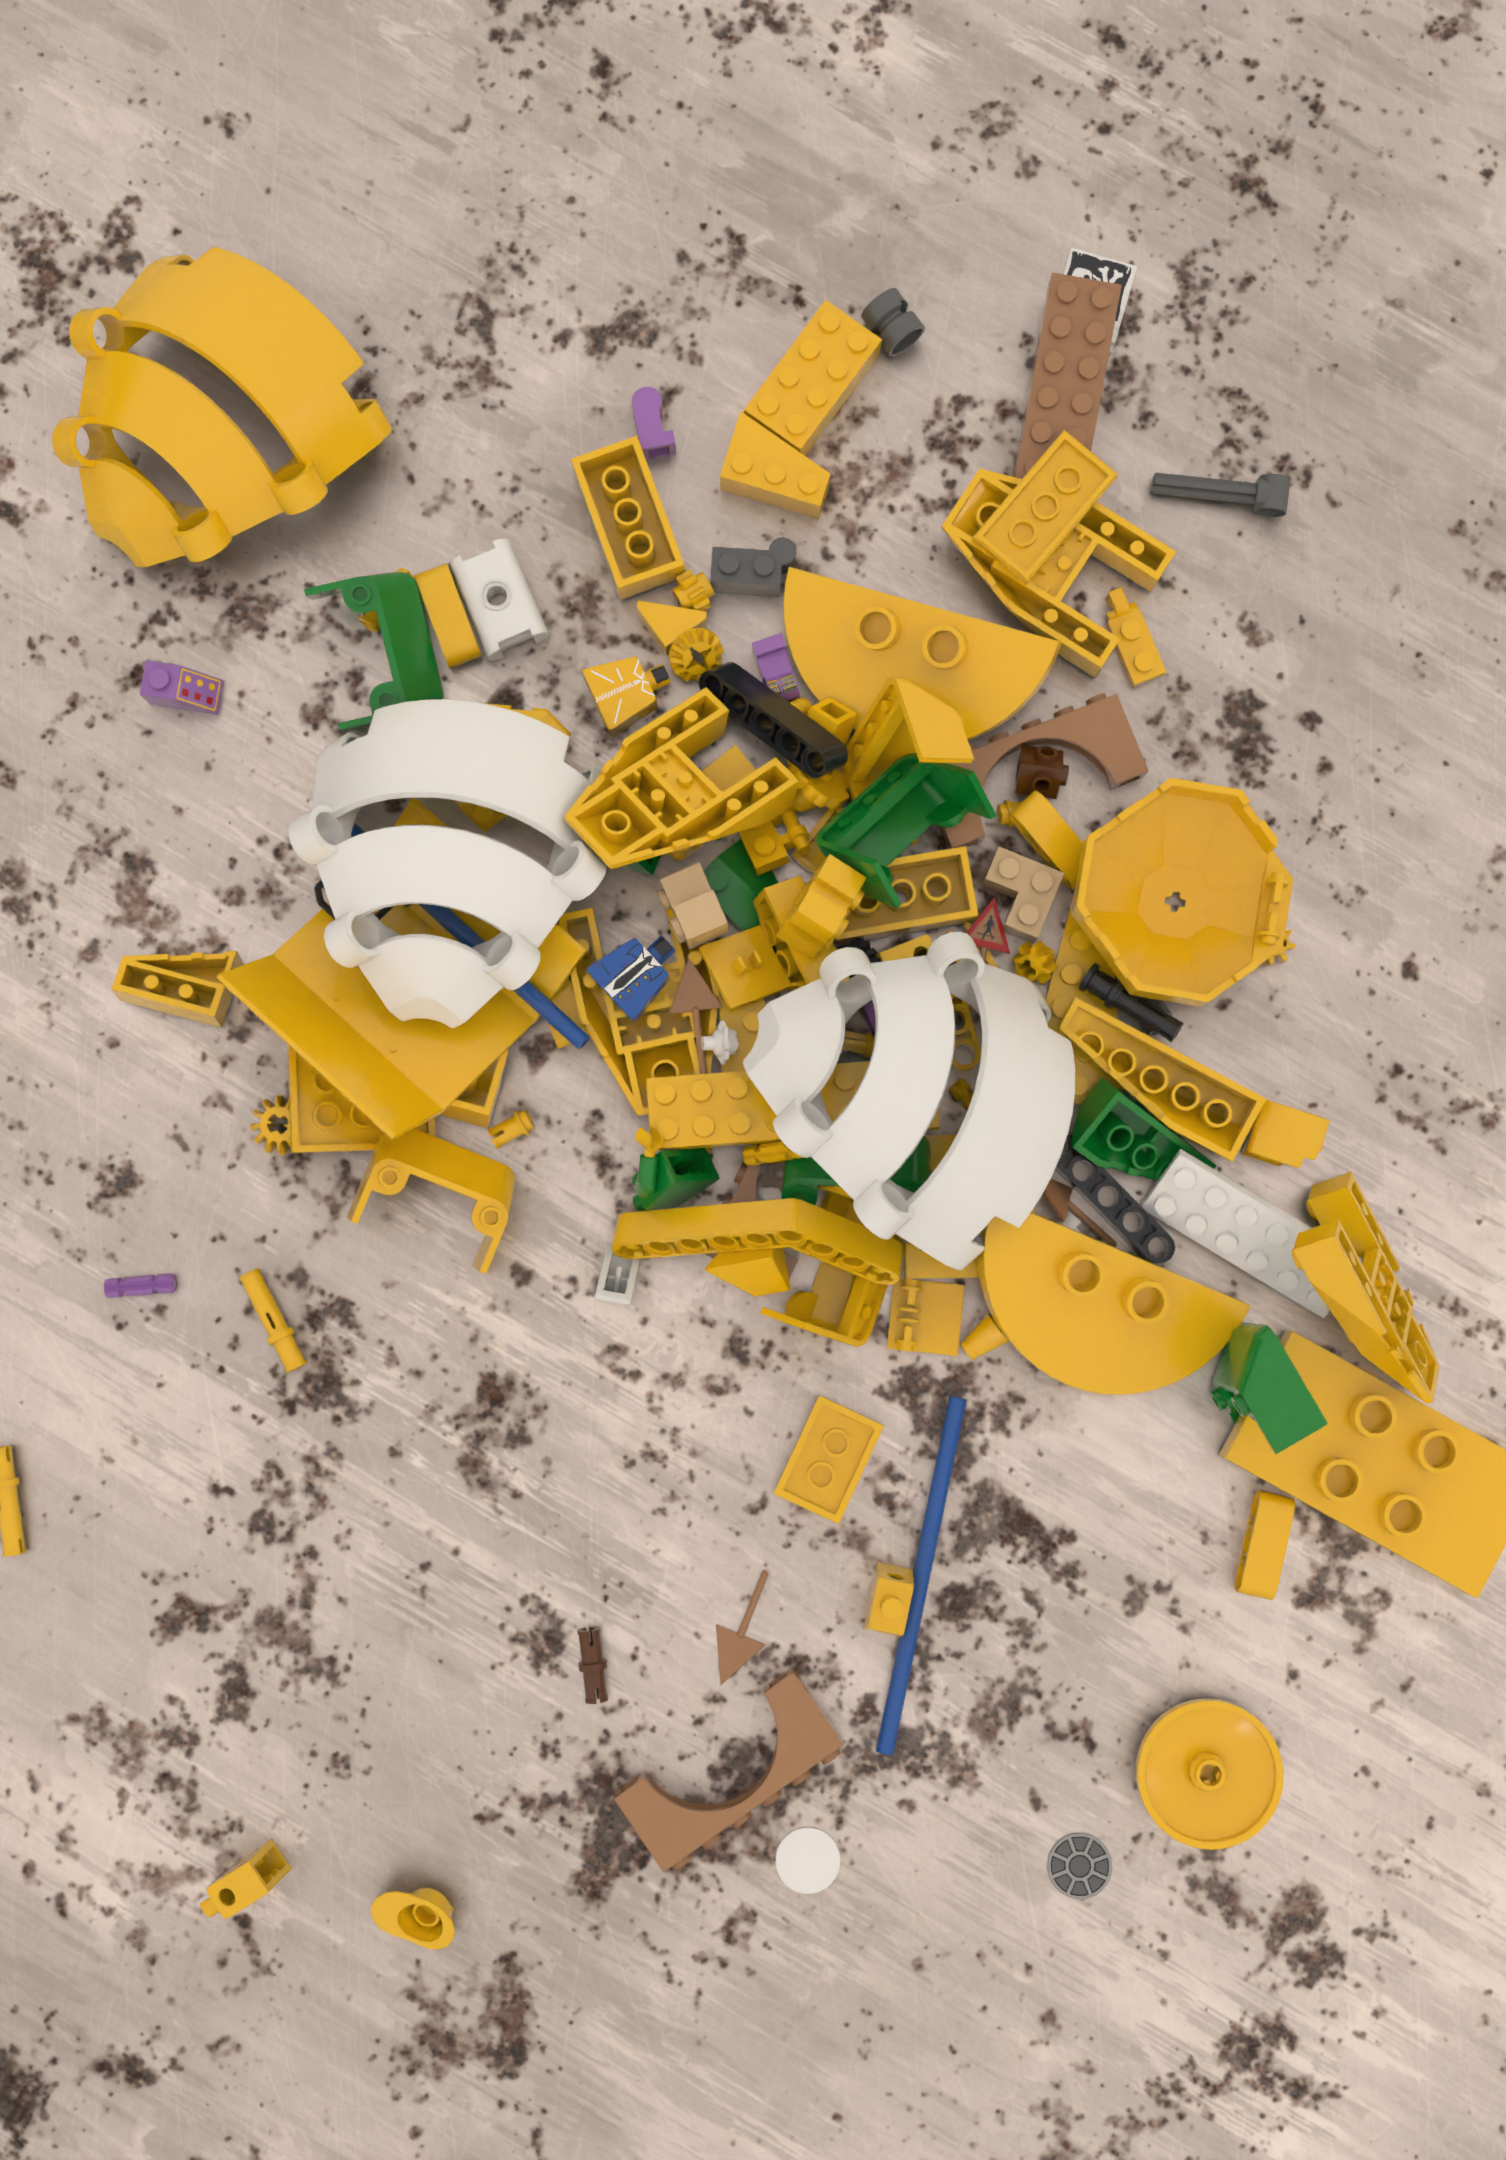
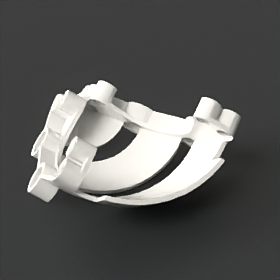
[289,699,607,1029]
[743,932,1075,1271]

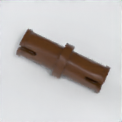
[577,1626,608,1704]

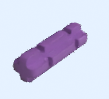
[104,1274,176,1298]

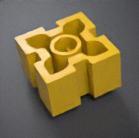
[776,854,867,959]

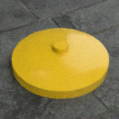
[1136,1698,1284,1850]

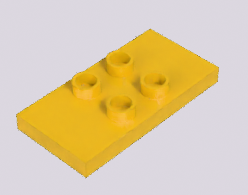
[1219,1330,1506,1599]

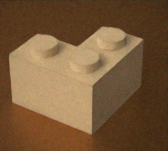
[981,846,1064,944]
[657,862,728,950]

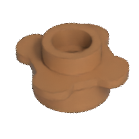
[759,1161,785,1193]

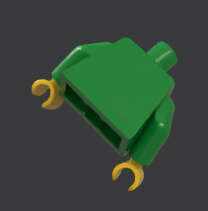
[632,1126,720,1211]

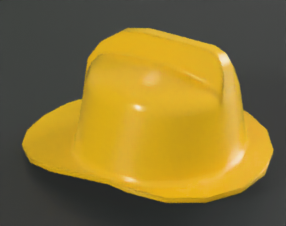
[371,1888,455,1949]

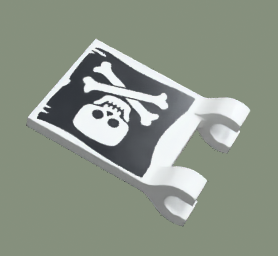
[1064,247,1137,355]

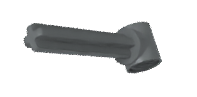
[1151,473,1291,517]

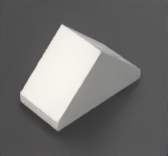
[595,1244,641,1305]

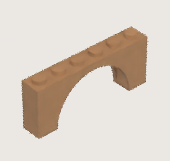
[939,693,1149,849]
[614,1667,843,1873]

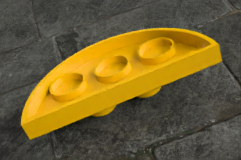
[784,567,1062,740]
[977,1212,1251,1395]

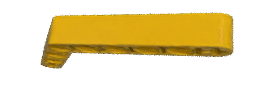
[611,1198,904,1285]

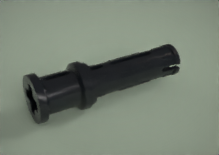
[1078,963,1184,1043]

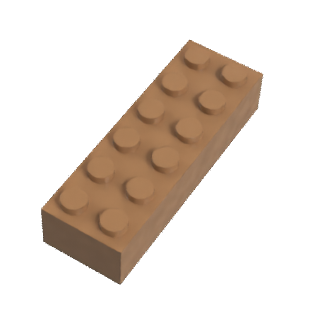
[1013,272,1122,479]

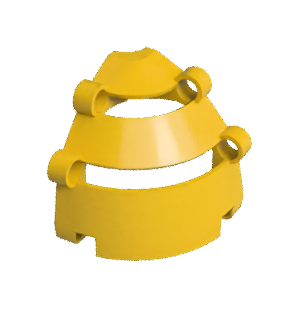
[52,247,392,567]

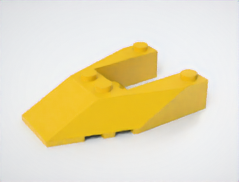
[941,468,1176,678]
[564,687,799,869]
[559,908,720,1116]
[1292,1171,1439,1404]

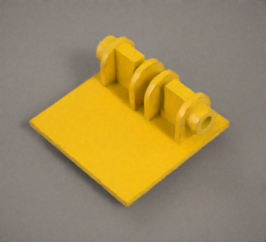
[887,1278,965,1356]

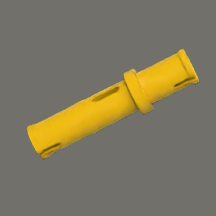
[238,1268,307,1373]
[0,1445,27,1557]

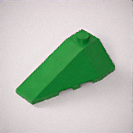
[704,839,778,954]
[1070,1077,1217,1181]

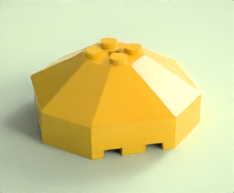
[1071,778,1293,1007]

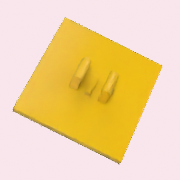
[698,925,792,1010]

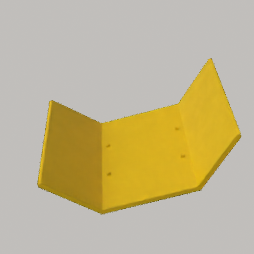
[216,798,586,1140]

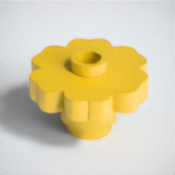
[787,760,850,812]

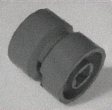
[861,288,925,357]

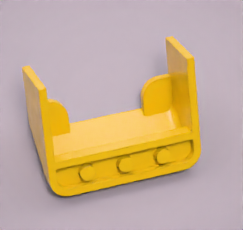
[842,677,974,844]
[347,1128,516,1274]
[760,1185,904,1347]

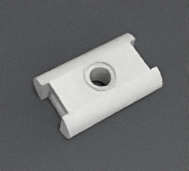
[448,538,549,661]

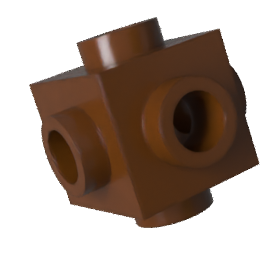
[1015,745,1069,799]

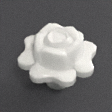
[701,1020,739,1065]

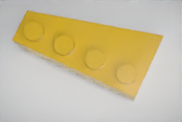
[753,876,850,992]

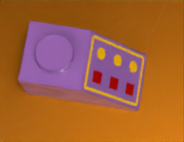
[140,660,224,715]

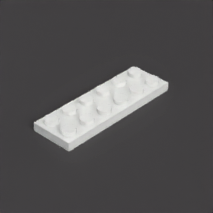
[1141,1149,1363,1319]

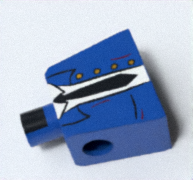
[586,935,676,1023]

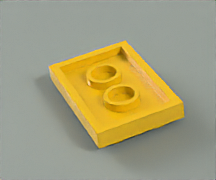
[773,1395,884,1524]

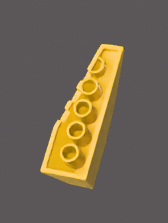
[1058,997,1266,1162]

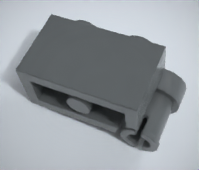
[710,537,797,597]

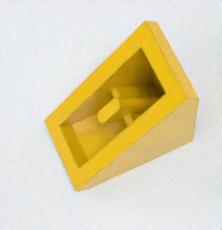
[637,600,708,656]

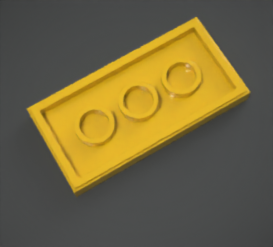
[972,430,1119,585]

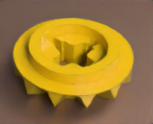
[669,628,724,682]

